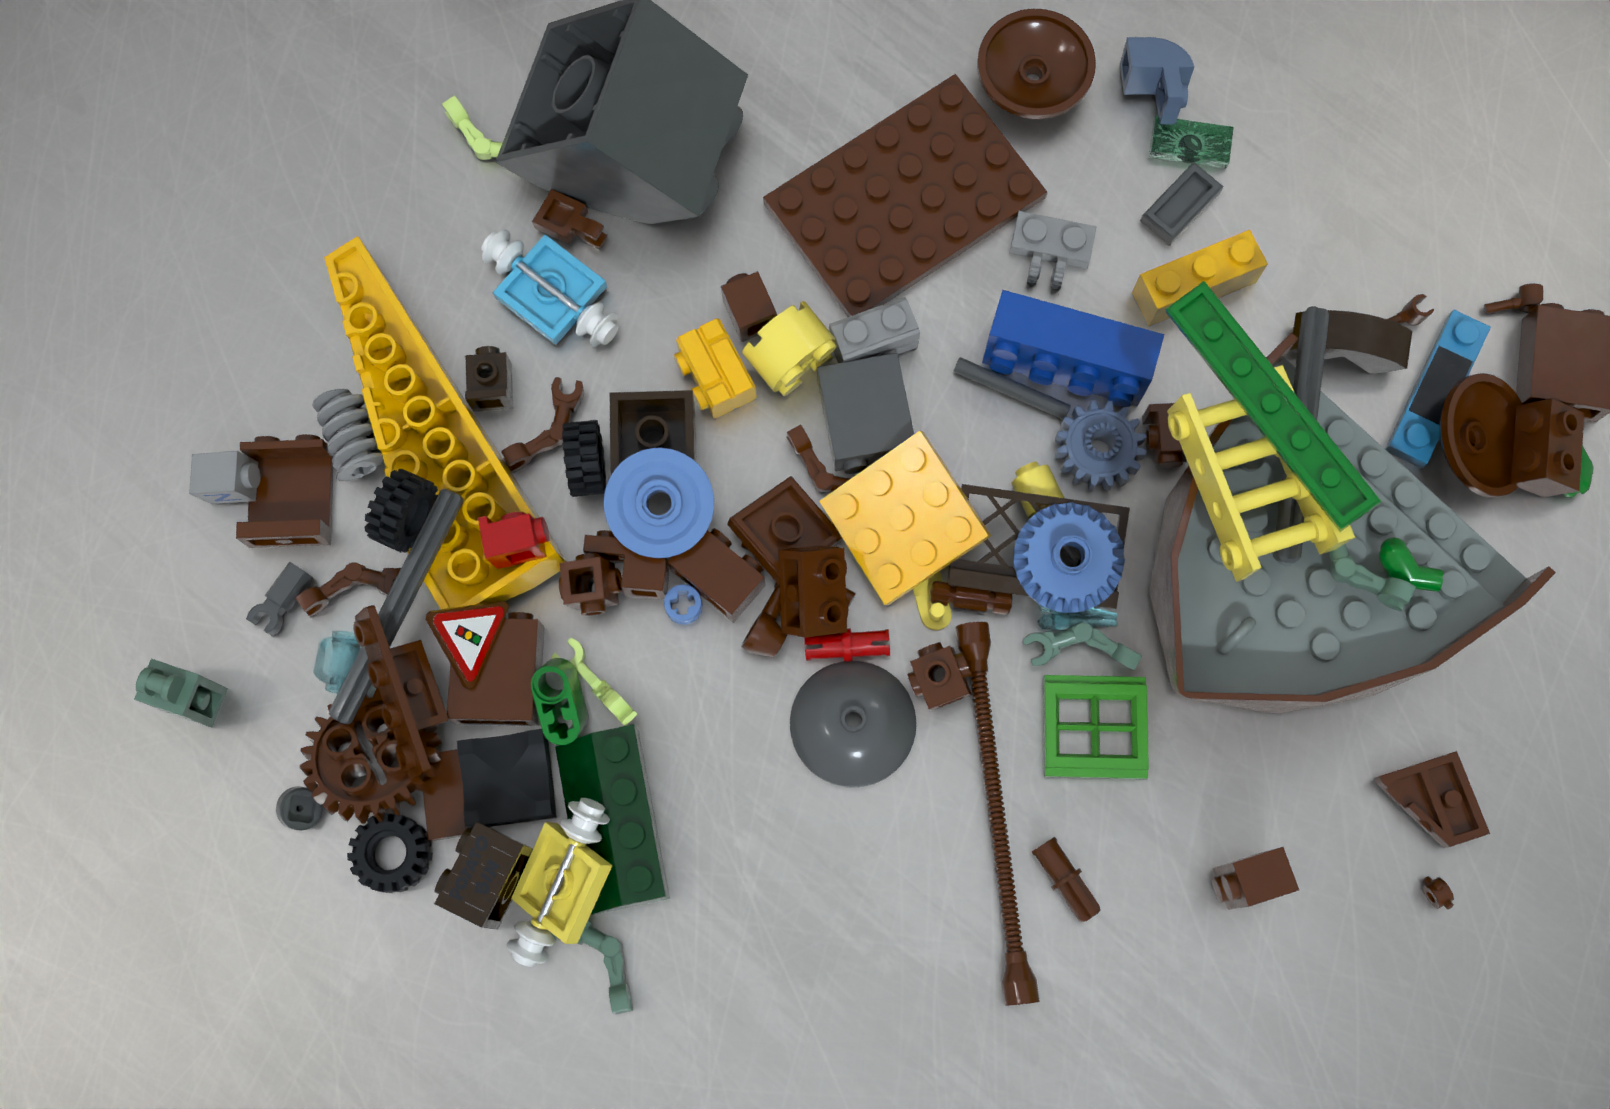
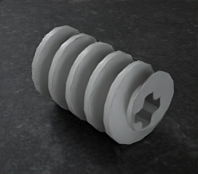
[312,389,384,481]

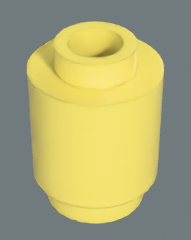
[1011,461,1065,519]

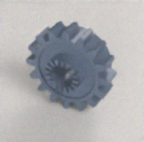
[1055,400,1147,492]

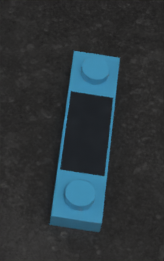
[1385,310,1491,469]

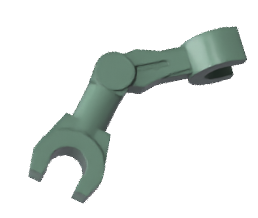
[1328,544,1416,612]
[1023,622,1142,670]
[555,920,633,1014]

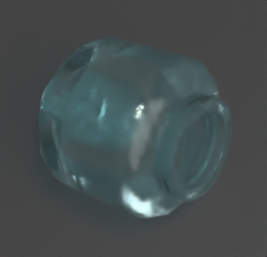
[313,630,361,694]

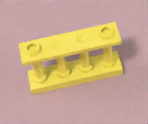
[1167,365,1355,582]

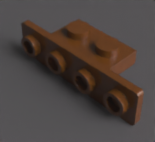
[353,605,449,779]

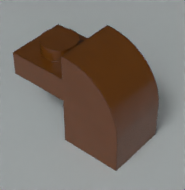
[583,530,669,599]

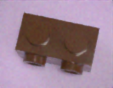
[1511,398,1585,497]
[778,545,849,638]

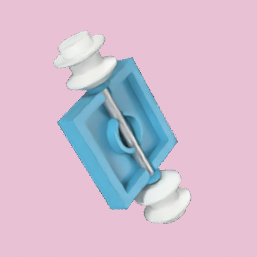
[481,230,619,347]

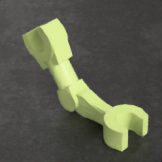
[442,95,503,160]
[551,638,638,726]

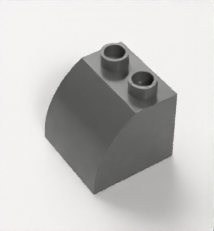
[496,0,748,224]

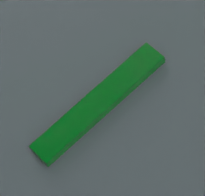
[1166,281,1381,532]

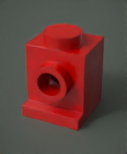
[478,512,550,569]

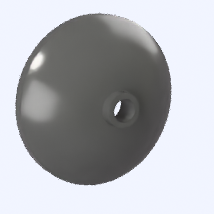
[790,661,916,787]

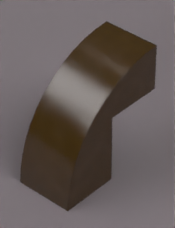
[1290,310,1412,374]

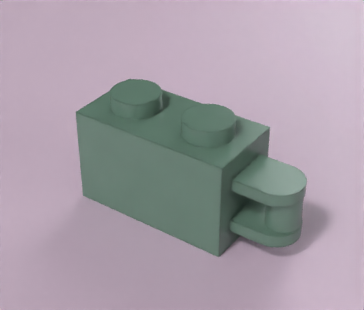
[134,658,228,728]

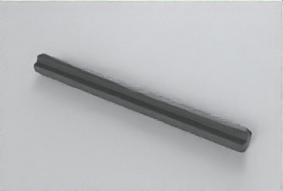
[1273,306,1329,563]
[329,489,464,724]

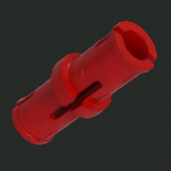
[805,628,890,662]

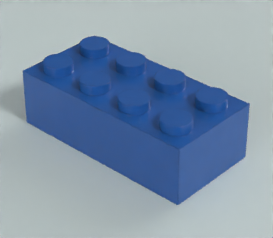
[982,289,1165,407]

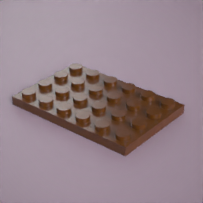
[763,74,1047,317]

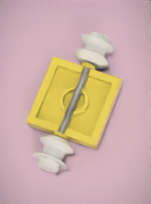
[507,798,612,967]

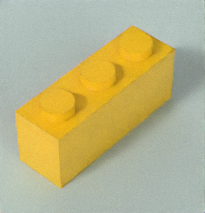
[1132,229,1268,327]

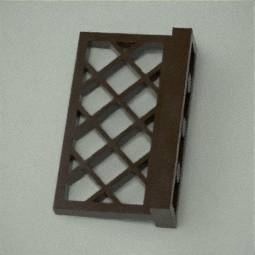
[947,484,1130,609]

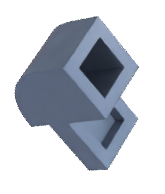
[1120,37,1194,124]

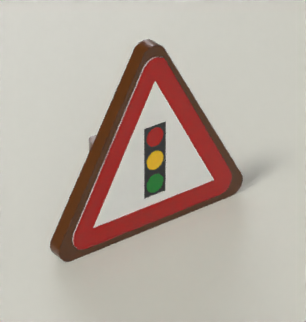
[426,601,509,689]

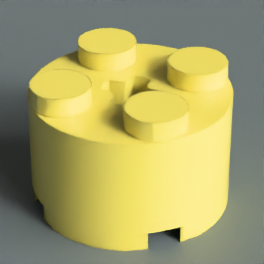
[742,301,837,396]

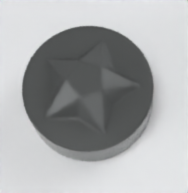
[276,786,323,830]

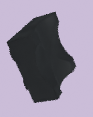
[457,729,557,829]

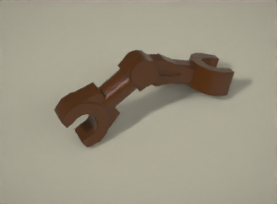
[501,377,584,473]
[786,424,856,493]
[295,562,401,617]

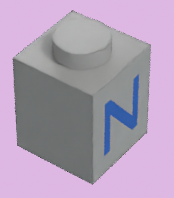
[189,451,261,504]

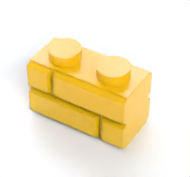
[673,318,757,419]

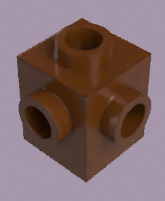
[559,553,622,616]
[907,642,972,710]

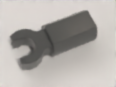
[246,561,314,636]

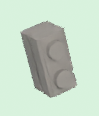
[829,297,920,363]

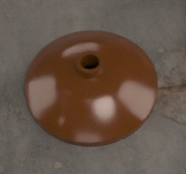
[977,9,1096,119]
[1440,373,1523,497]

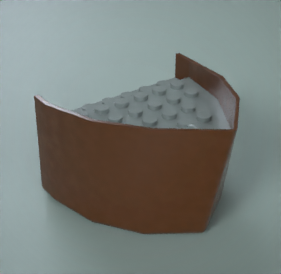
[1149,333,1556,714]

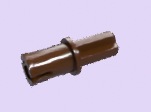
[1032,837,1101,923]

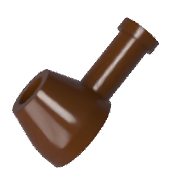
[741,582,787,658]

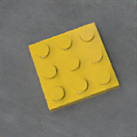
[819,431,991,605]

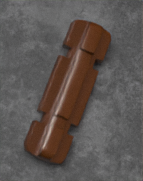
[930,581,1012,615]

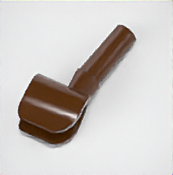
[1484,283,1543,314]
[1387,294,1434,325]

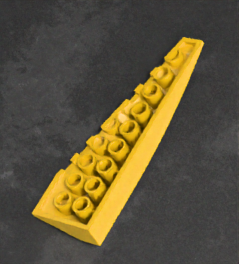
[324,236,567,609]

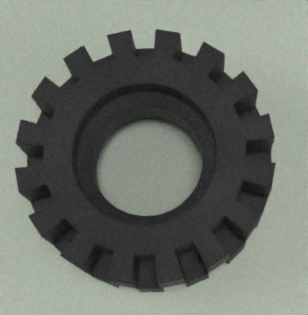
[562,420,606,497]
[364,469,438,553]
[347,813,433,893]

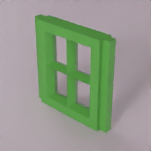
[1043,675,1149,779]

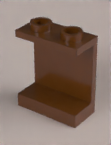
[236,434,333,548]

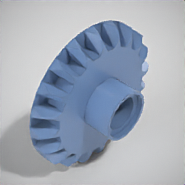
[604,448,714,558]
[1013,502,1125,613]

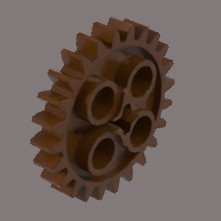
[300,688,442,824]

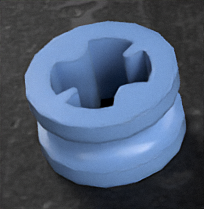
[664,584,703,625]

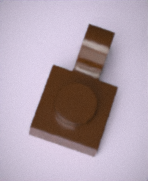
[532,189,608,249]

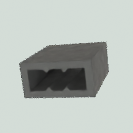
[817,353,914,474]

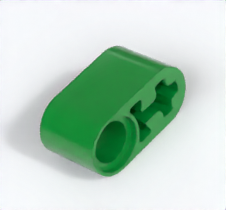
[531,658,588,745]

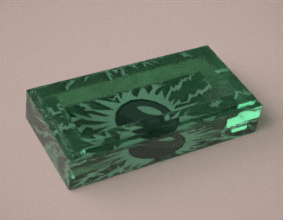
[1149,116,1234,168]

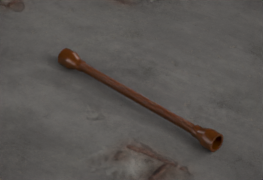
[955,622,1040,1006]

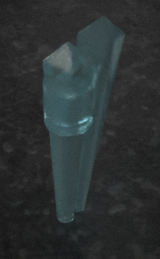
[1037,603,1118,630]

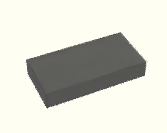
[1140,162,1224,245]

